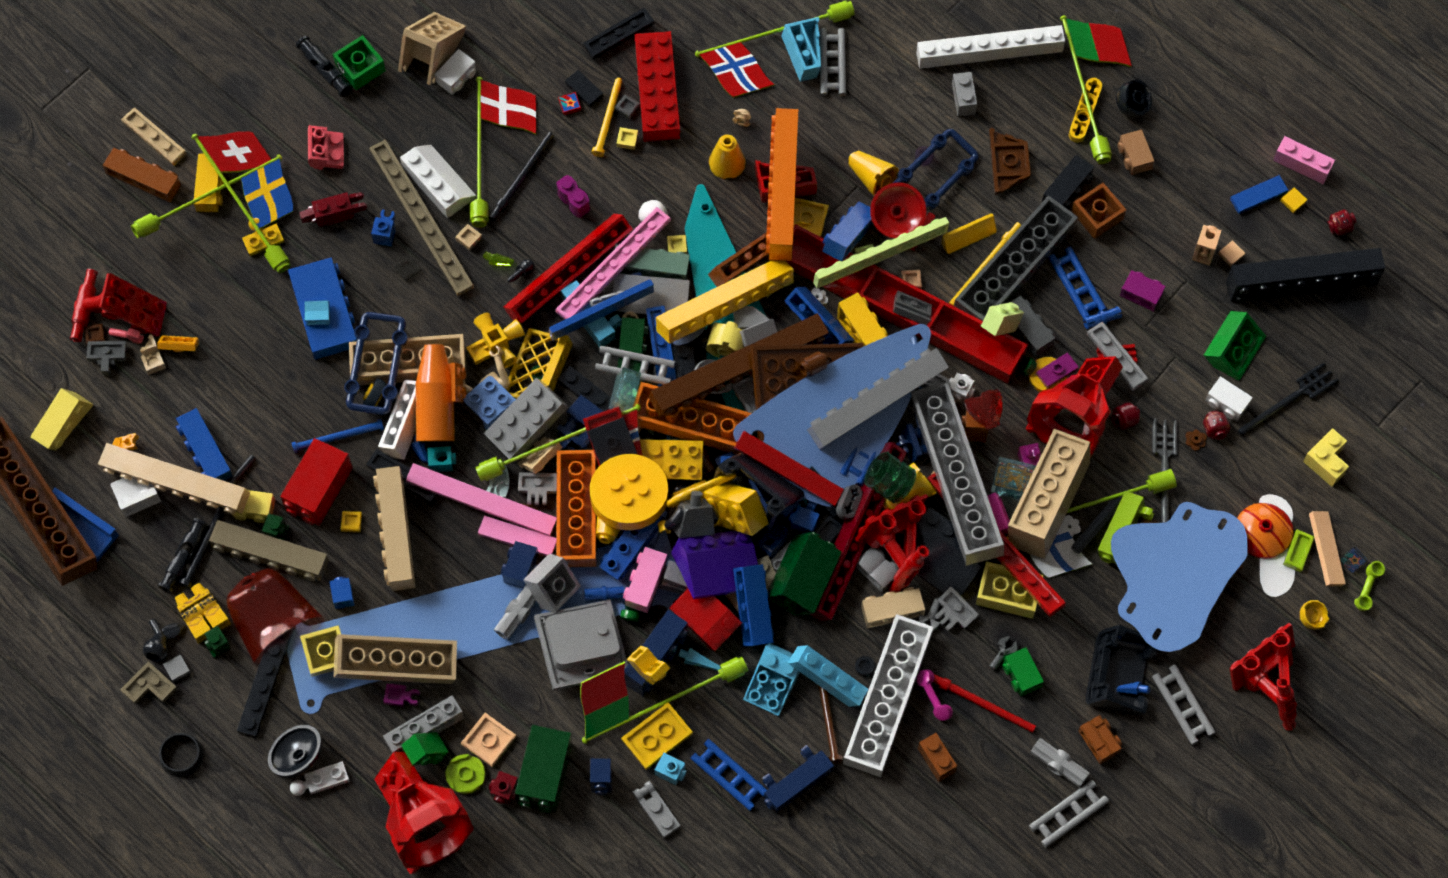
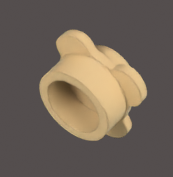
[732,109,751,127]

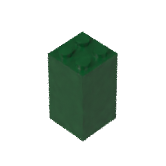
[768,532,842,617]
[515,725,573,813]

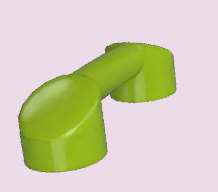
[1354,561,1385,611]

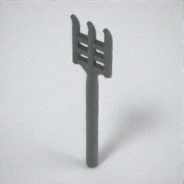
[1152,418,1178,523]

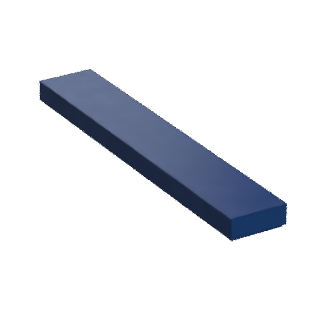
[549,279,654,341]

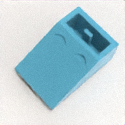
[743,643,800,716]

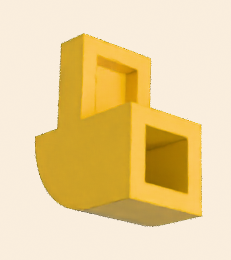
[627,646,670,685]

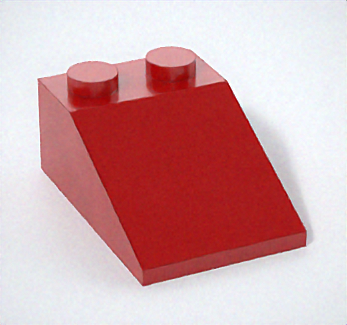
[669,588,742,651]

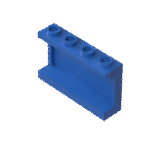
[52,488,119,562]

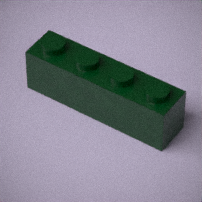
[616,318,649,396]

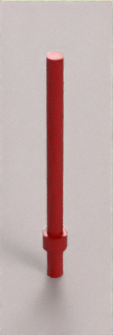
[933,674,1036,733]

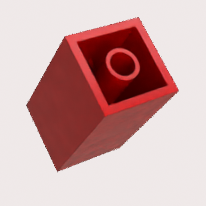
[280,438,353,526]

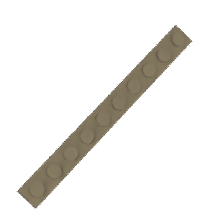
[369,140,474,297]

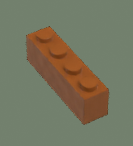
[102,147,181,203]
[708,232,769,287]

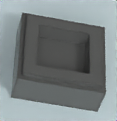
[615,94,640,120]

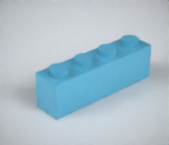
[788,645,868,707]

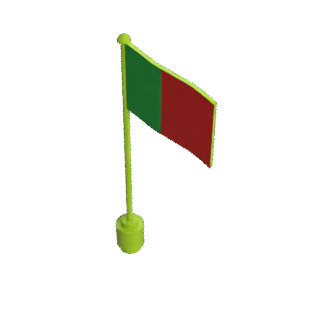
[1060,15,1132,164]
[580,657,749,744]

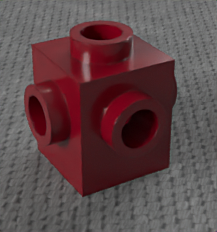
[489,771,518,805]

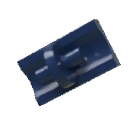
[556,421,590,450]
[896,424,928,464]

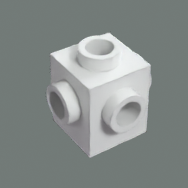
[948,373,975,405]

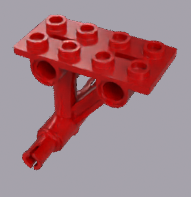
[69,269,167,343]
[855,494,929,593]
[1230,623,1297,731]

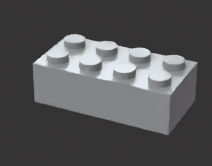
[484,378,569,463]

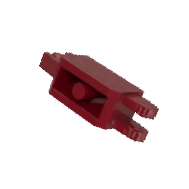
[299,192,367,227]

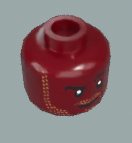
[1327,209,1357,237]
[1203,411,1231,440]

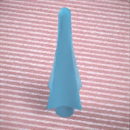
[678,648,721,671]

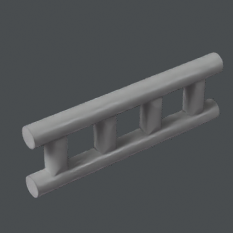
[820,28,846,96]
[595,346,675,385]
[1152,664,1216,745]
[1029,780,1109,848]

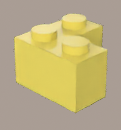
[1303,428,1349,487]

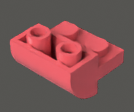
[308,125,344,170]

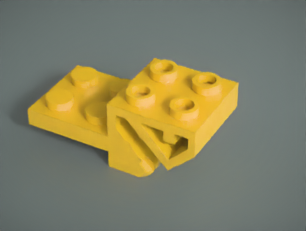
[640,440,704,480]

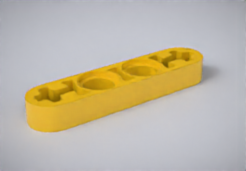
[1069,78,1102,143]

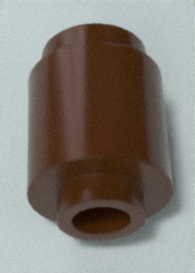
[798,351,828,377]

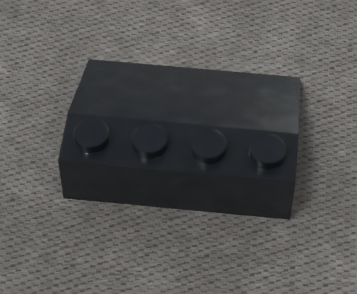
[901,507,991,597]

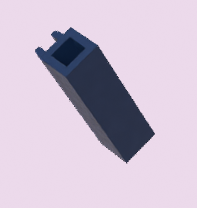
[762,745,834,813]

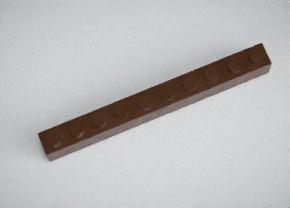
[649,313,829,417]

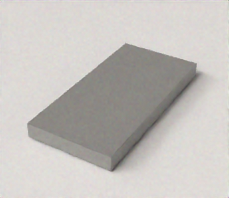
[613,274,690,315]

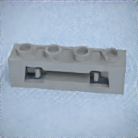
[383,695,464,753]

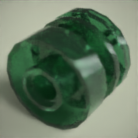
[864,452,916,503]

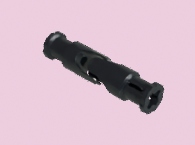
[296,36,353,97]
[157,518,209,594]

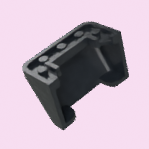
[1085,625,1158,715]

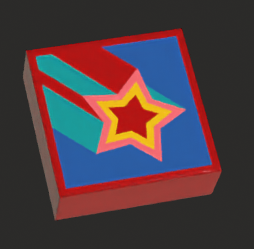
[558,92,581,115]

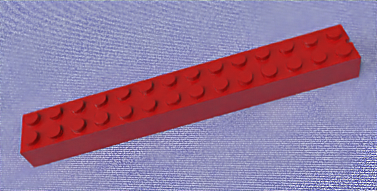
[786,224,1028,384]

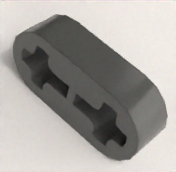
[836,484,862,520]

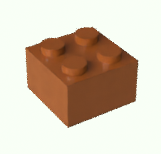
[1071,183,1126,239]

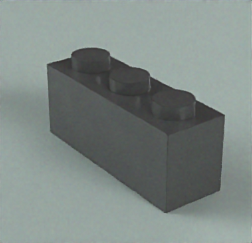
[1011,296,1055,357]

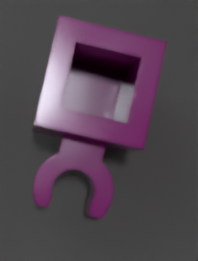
[1018,443,1041,475]

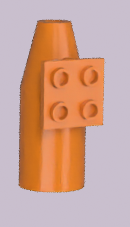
[415,344,466,442]

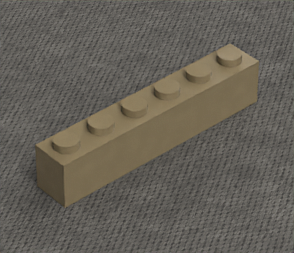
[209,520,329,581]

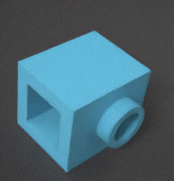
[655,753,687,785]

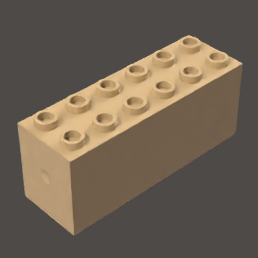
[1008,429,1090,559]

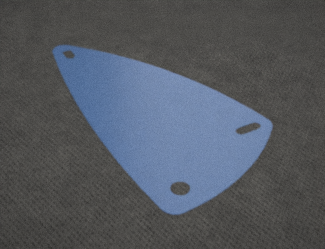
[733,324,931,507]

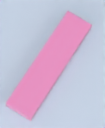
[478,516,556,556]

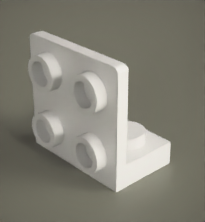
[111,478,161,517]

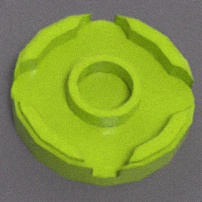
[445,754,486,794]

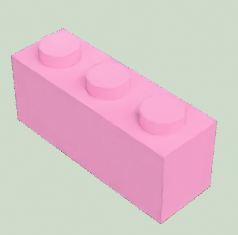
[1273,136,1335,184]
[623,547,668,613]

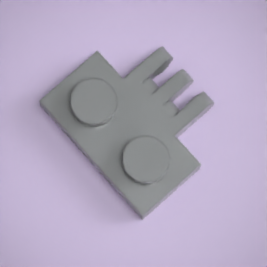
[518,472,557,505]
[934,587,979,631]

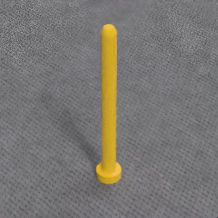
[591,78,622,157]

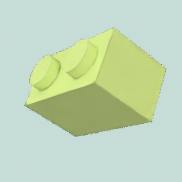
[981,302,1024,336]

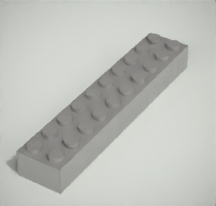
[911,382,1004,566]

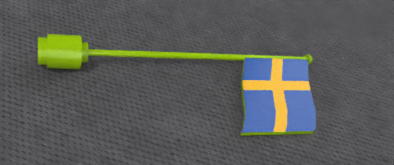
[131,154,293,238]

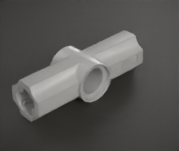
[494,585,536,640]
[1030,738,1089,788]

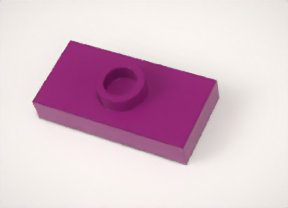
[1036,352,1079,389]

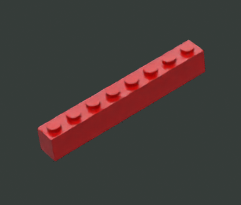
[503,214,633,323]

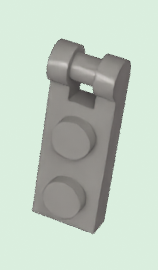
[633,781,681,838]

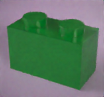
[1002,647,1044,696]
[401,732,448,766]

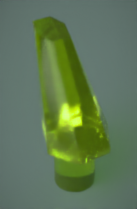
[483,251,514,265]

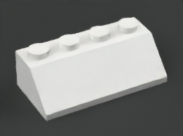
[400,145,477,219]

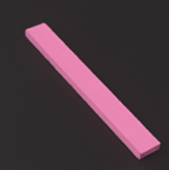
[555,207,671,319]
[406,463,557,536]

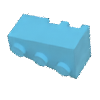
[781,17,821,82]

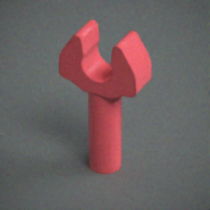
[109,328,144,344]

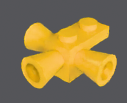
[466,313,525,369]

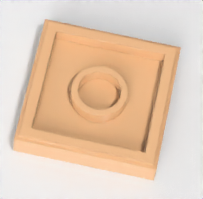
[461,713,517,768]

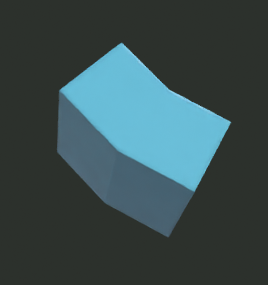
[305,301,330,325]

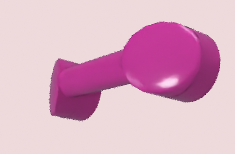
[916,669,953,721]

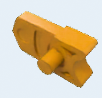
[112,433,139,450]

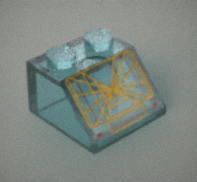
[991,457,1036,500]

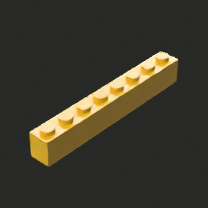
[656,260,793,344]

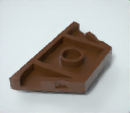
[989,128,1031,195]

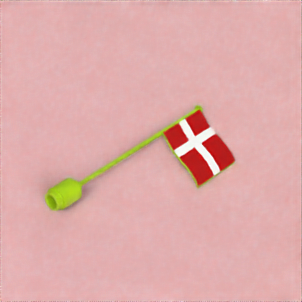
[470,77,536,228]

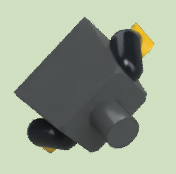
[658,491,720,538]

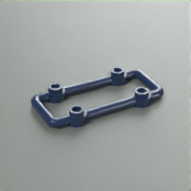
[893,129,979,212]
[344,312,408,415]

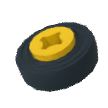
[362,378,386,406]

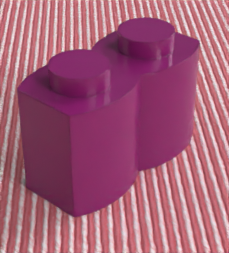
[556,175,590,218]

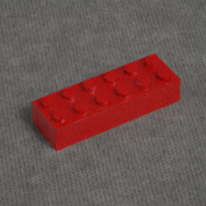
[635,31,680,142]

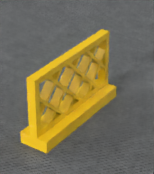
[506,328,573,399]

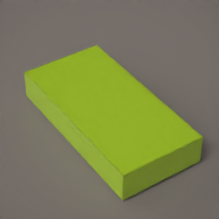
[1283,529,1314,572]

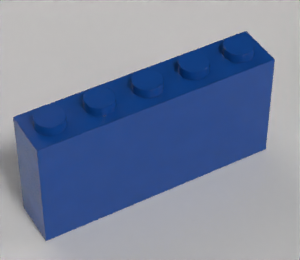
[288,257,357,360]

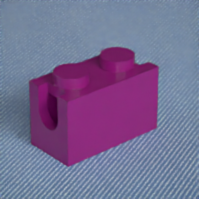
[1120,270,1165,312]

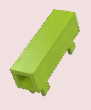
[1098,491,1154,564]

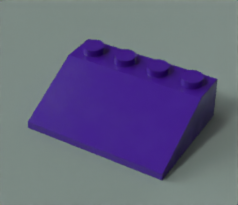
[671,531,758,599]

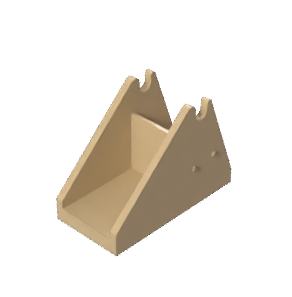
[398,12,466,85]

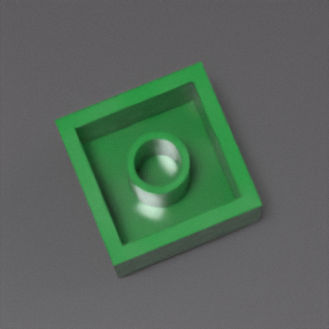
[333,35,386,90]

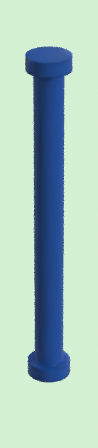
[292,419,384,453]

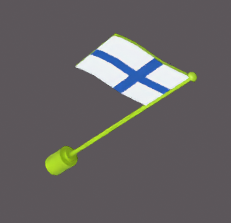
[1029,469,1177,578]

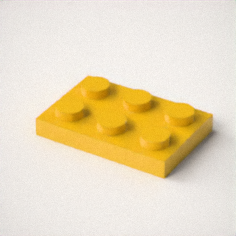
[621,702,693,770]

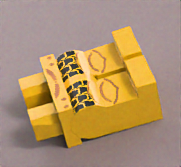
[175,583,231,644]

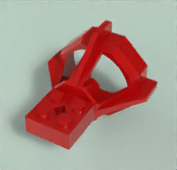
[1025,356,1123,458]
[374,752,474,874]

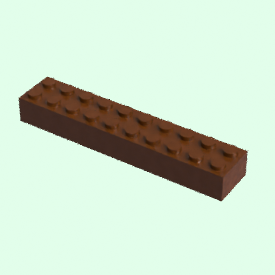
[0,417,97,586]

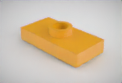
[157,336,199,352]

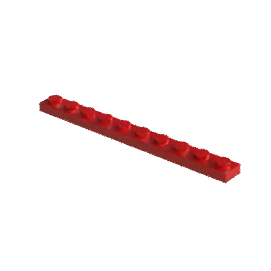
[927,473,1066,617]

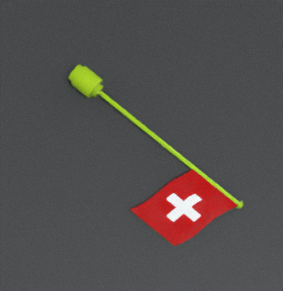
[192,131,291,273]

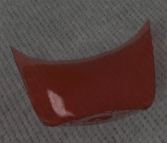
[227,568,322,662]

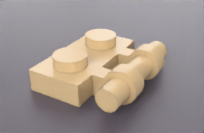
[517,437,562,474]

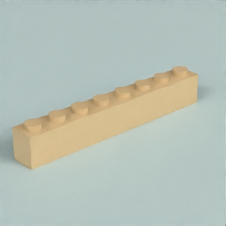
[98,443,251,515]

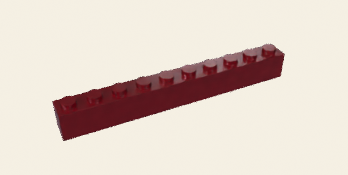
[809,442,906,621]

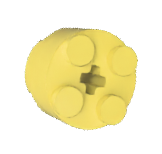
[706,321,744,358]

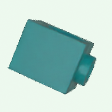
[428,446,456,472]

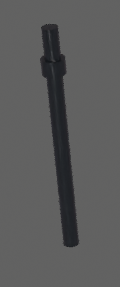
[489,132,554,221]

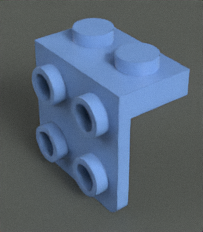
[463,376,516,430]

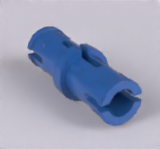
[1083,306,1122,329]
[584,586,624,601]

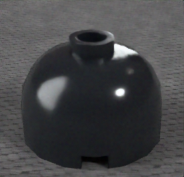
[1116,79,1152,117]

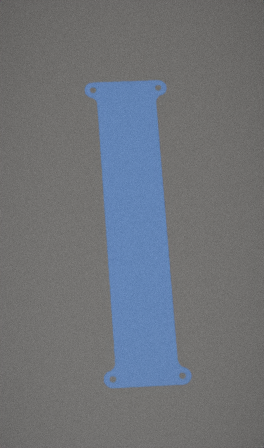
[283,530,682,714]

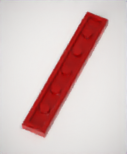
[734,431,844,507]

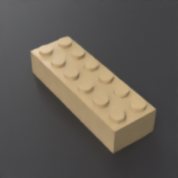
[349,334,467,385]
[373,466,416,591]
[334,634,457,684]

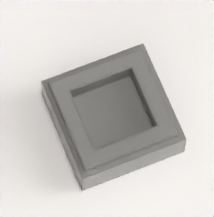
[163,655,190,682]

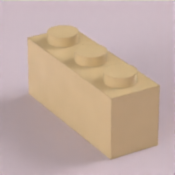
[861,587,925,629]

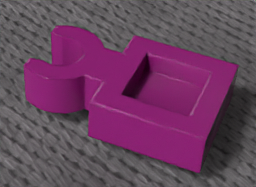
[383,683,420,707]

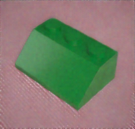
[1203,311,1266,380]

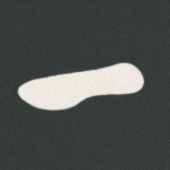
[1259,494,1295,597]

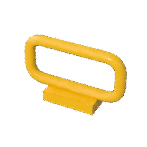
[666,473,737,508]

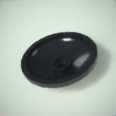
[268,725,323,778]

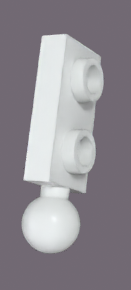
[290,761,349,796]

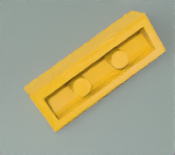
[941,213,997,254]

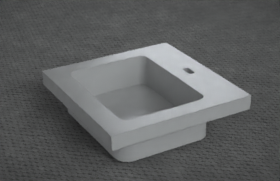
[534,600,628,691]

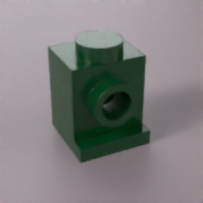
[262,514,290,541]
[204,626,231,658]

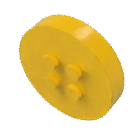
[590,454,668,530]

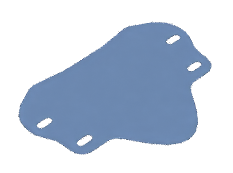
[1111,502,1247,652]

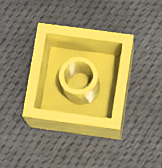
[300,625,341,677]

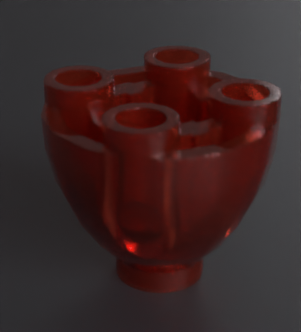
[964,389,1003,430]

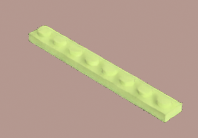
[813,217,949,289]

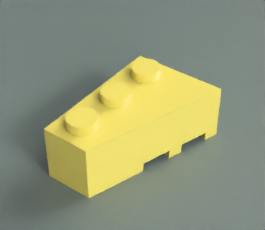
[30,388,94,451]

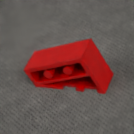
[755,160,817,203]

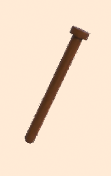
[819,686,843,764]

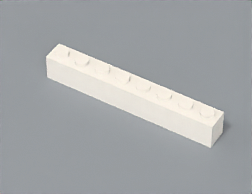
[916,25,1065,69]

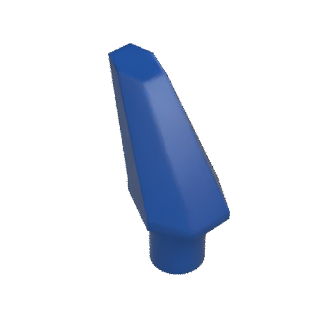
[411,434,428,463]
[1117,682,1150,694]

